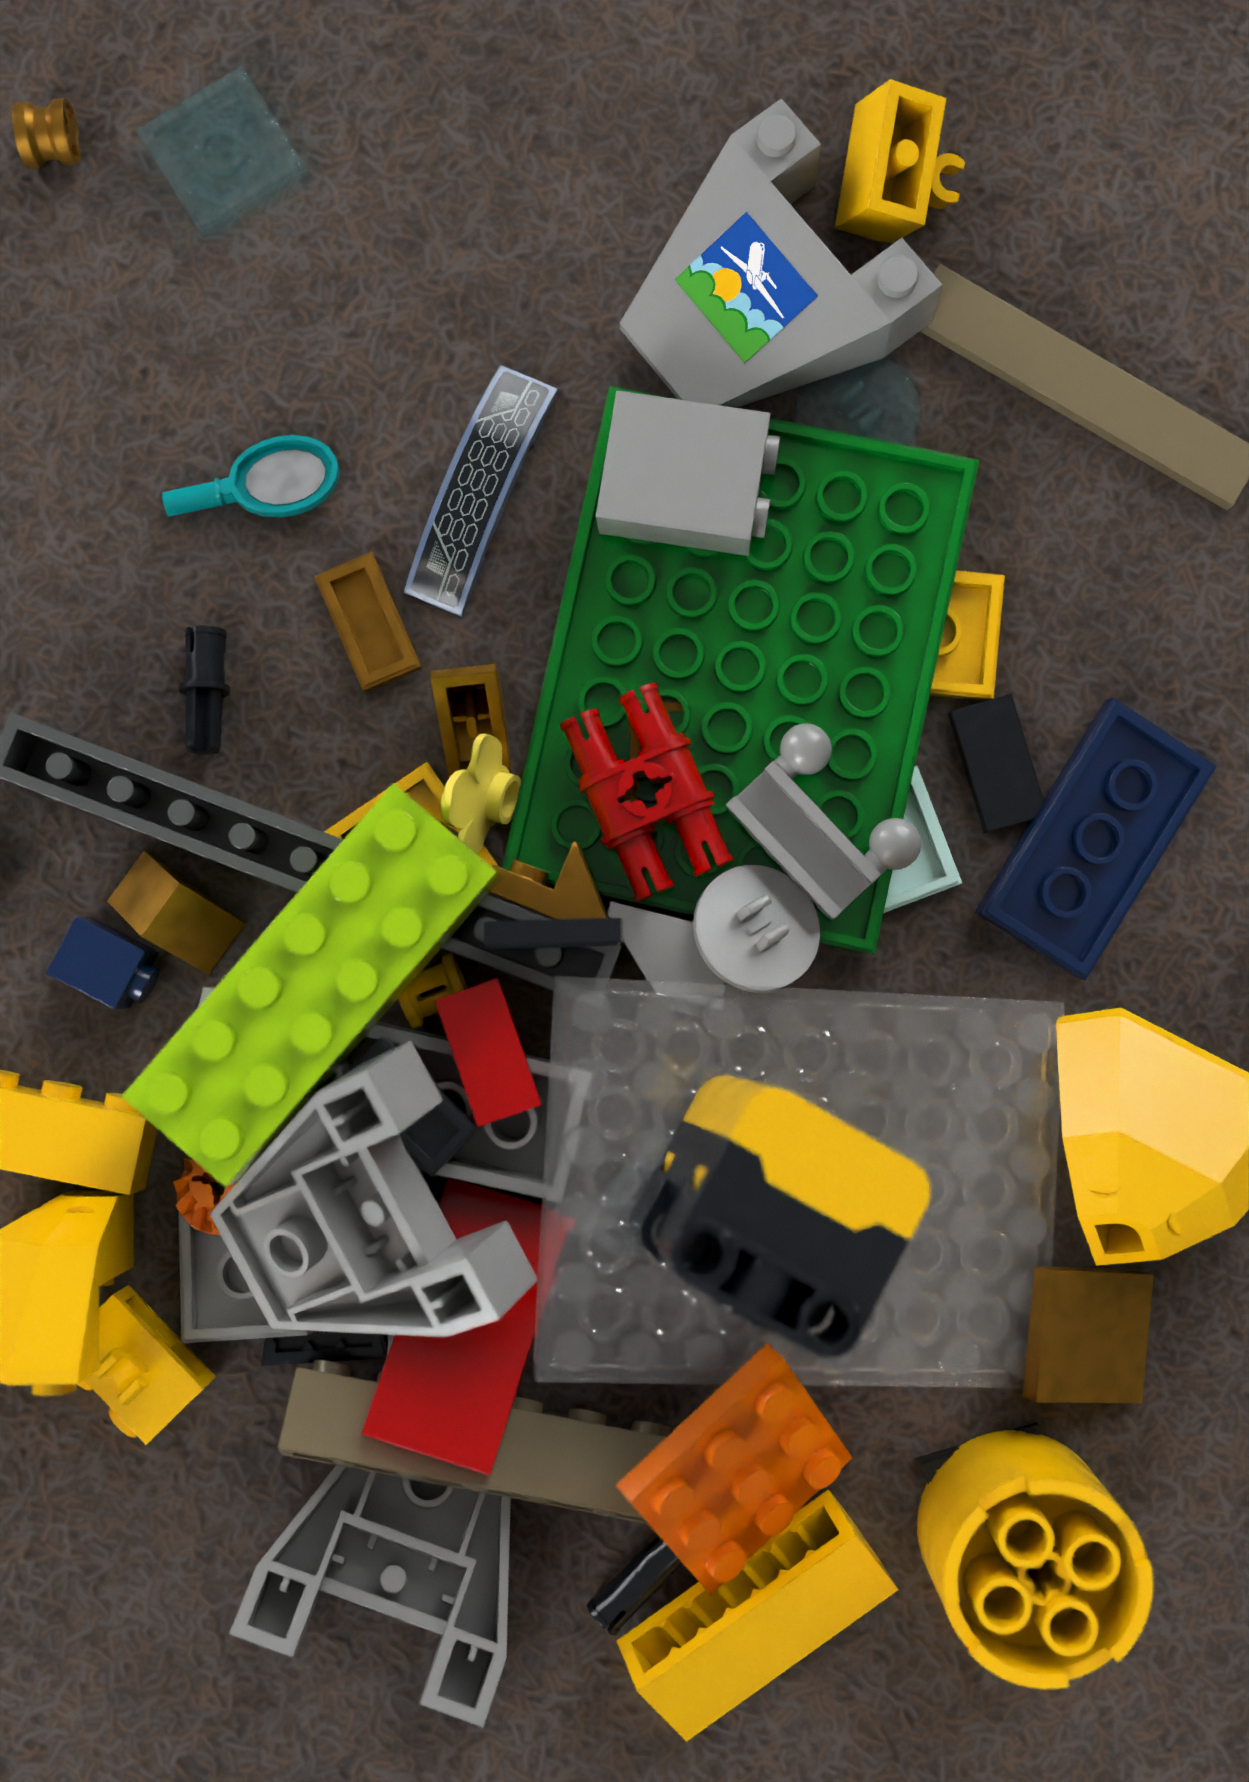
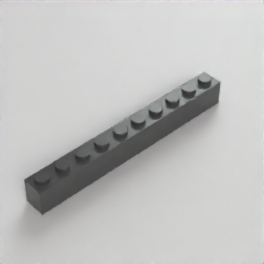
[0,712,622,1008]

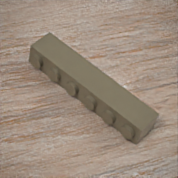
[277,1360,670,1524]

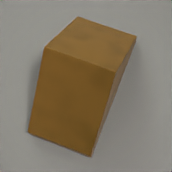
[430,664,512,778]
[107,850,247,975]

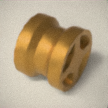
[12,98,81,169]

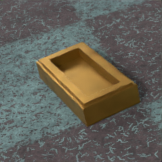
[314,551,423,693]

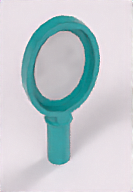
[162,435,340,518]

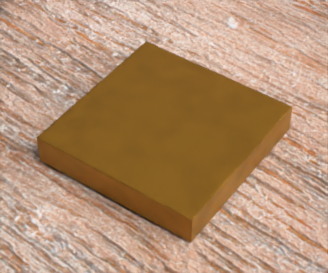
[1022,1266,1154,1403]

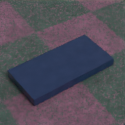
[975,698,1217,980]

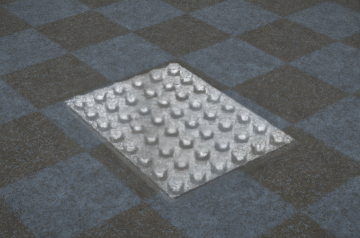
[533,976,1065,1388]

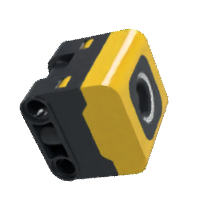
[629,1075,931,1359]

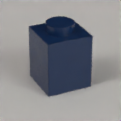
[45,916,160,1009]

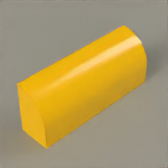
[616,1489,899,1742]

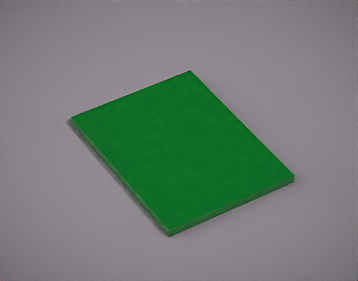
[502,386,979,955]

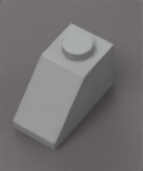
[608,902,725,1018]

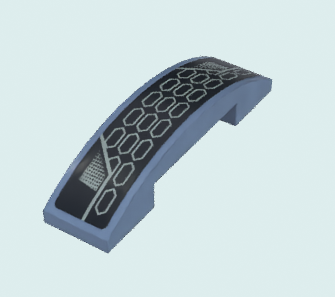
[404,365,558,617]

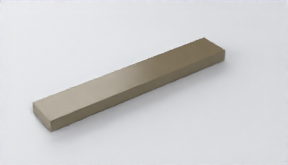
[920,263,1249,510]

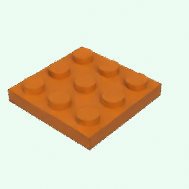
[616,1342,853,1595]

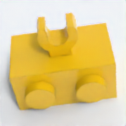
[835,79,965,243]
[77,1285,216,1445]

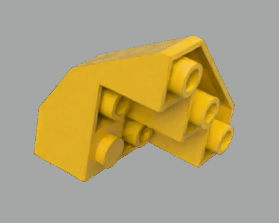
[1056,1007,1249,1266]
[0,1190,134,1396]

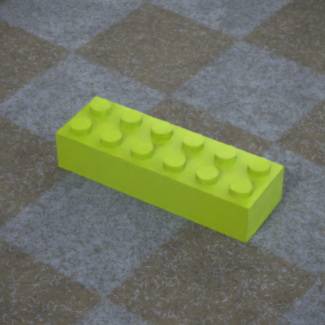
[121,783,502,1187]

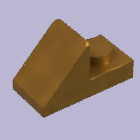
[490,841,609,919]

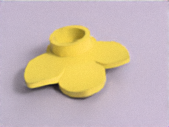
[441,733,521,854]

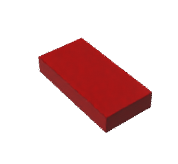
[434,978,542,1127]

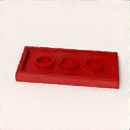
[361,1177,572,1476]

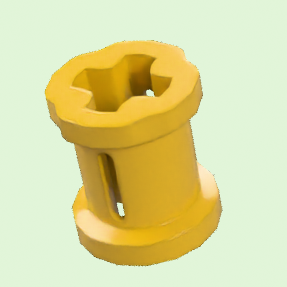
[398,952,468,1029]

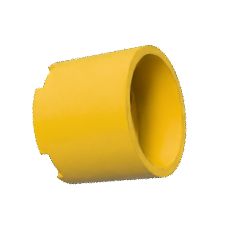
[917,1430,1153,1689]

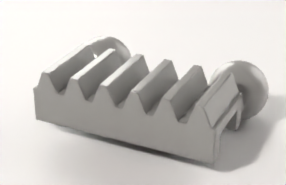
[725,723,921,920]

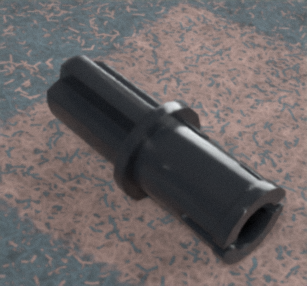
[178,625,230,755]

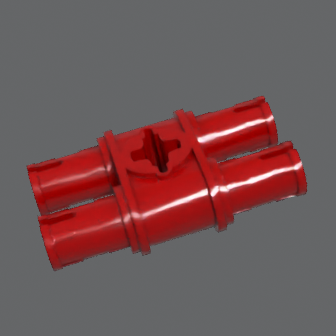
[560,682,734,902]

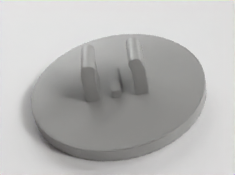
[693,865,820,993]

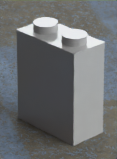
[596,390,780,556]

